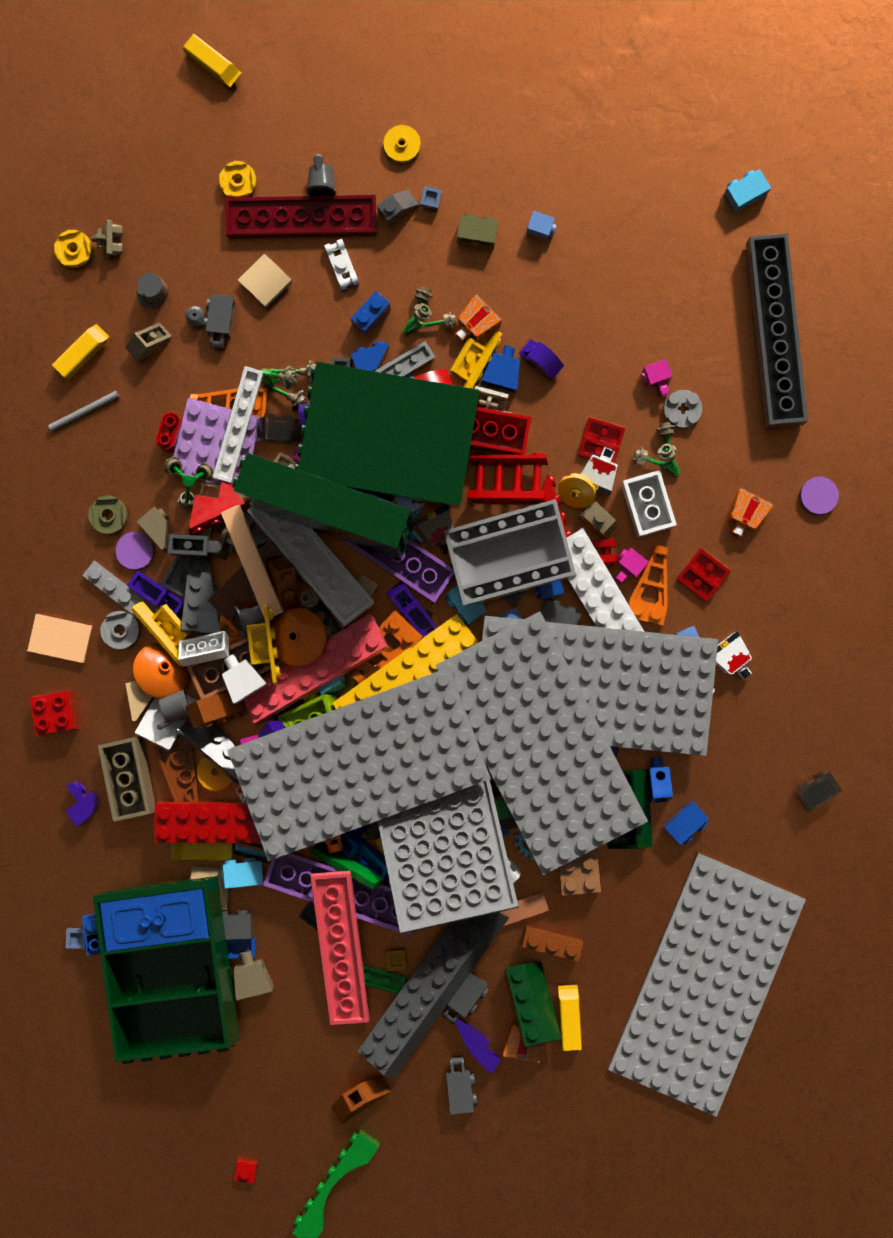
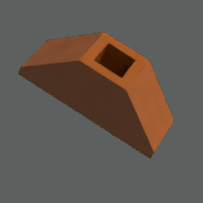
[332,1075,391,1124]

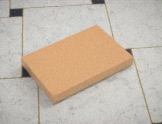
[27,614,93,663]

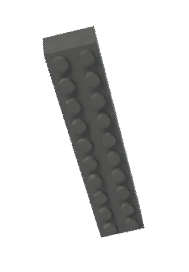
[746,233,808,429]
[358,912,509,1079]

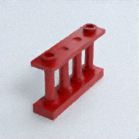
[467,452,549,505]

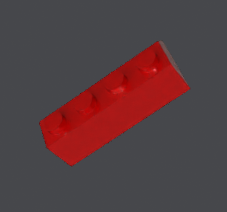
[470,407,532,455]

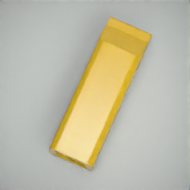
[183,34,242,88]
[52,324,109,381]
[171,843,234,860]
[558,985,582,1051]

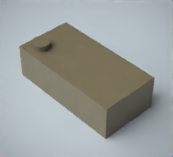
[98,737,155,822]

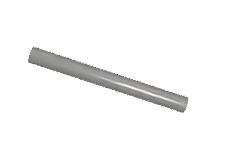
[48,391,119,432]

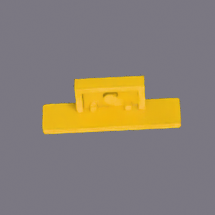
[450,332,502,388]
[131,601,191,667]
[246,604,281,683]

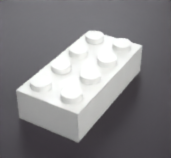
[178,631,229,667]

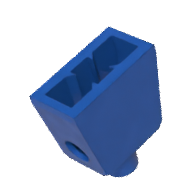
[482,345,520,394]
[648,757,673,803]

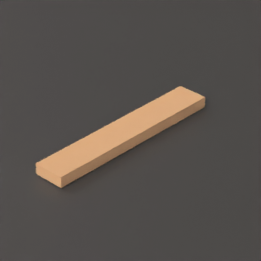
[221,505,284,618]

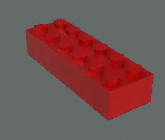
[155,801,261,843]

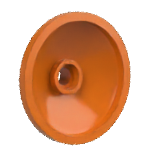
[271,608,327,667]
[132,643,190,699]

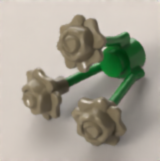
[261,361,316,412]

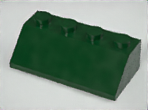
[607,769,653,849]
[504,962,562,1050]

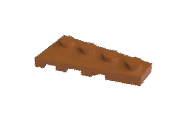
[154,736,199,801]

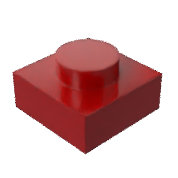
[234,1159,257,1184]

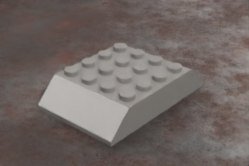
[444,499,576,606]

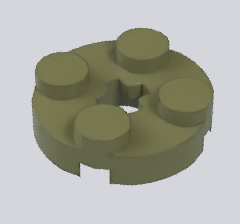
[88,496,128,535]

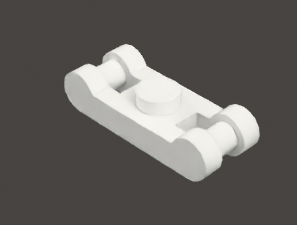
[324,239,359,290]

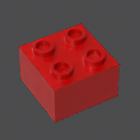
[30,691,79,736]

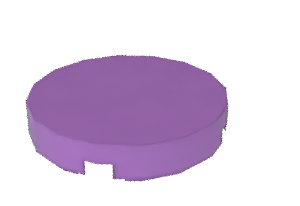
[800,477,839,515]
[115,532,154,570]

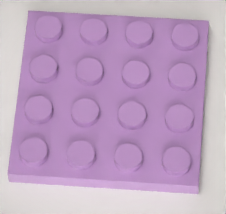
[173,398,263,485]

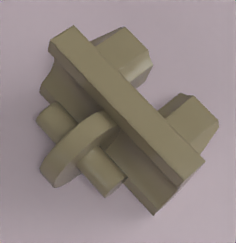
[91,220,122,259]
[475,382,509,411]
[211,523,235,560]

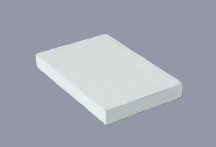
[135,694,197,751]

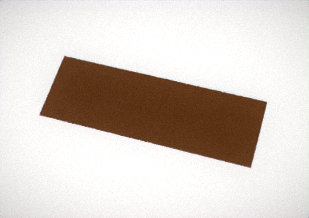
[207,540,284,620]

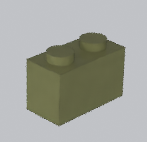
[457,214,498,248]

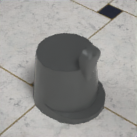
[306,154,336,196]
[136,273,169,309]
[233,604,265,639]
[157,690,190,730]

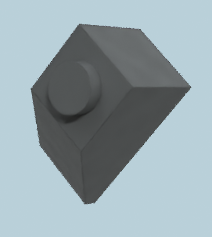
[377,190,419,227]

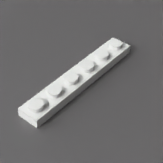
[213,366,264,483]

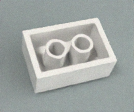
[621,470,677,539]

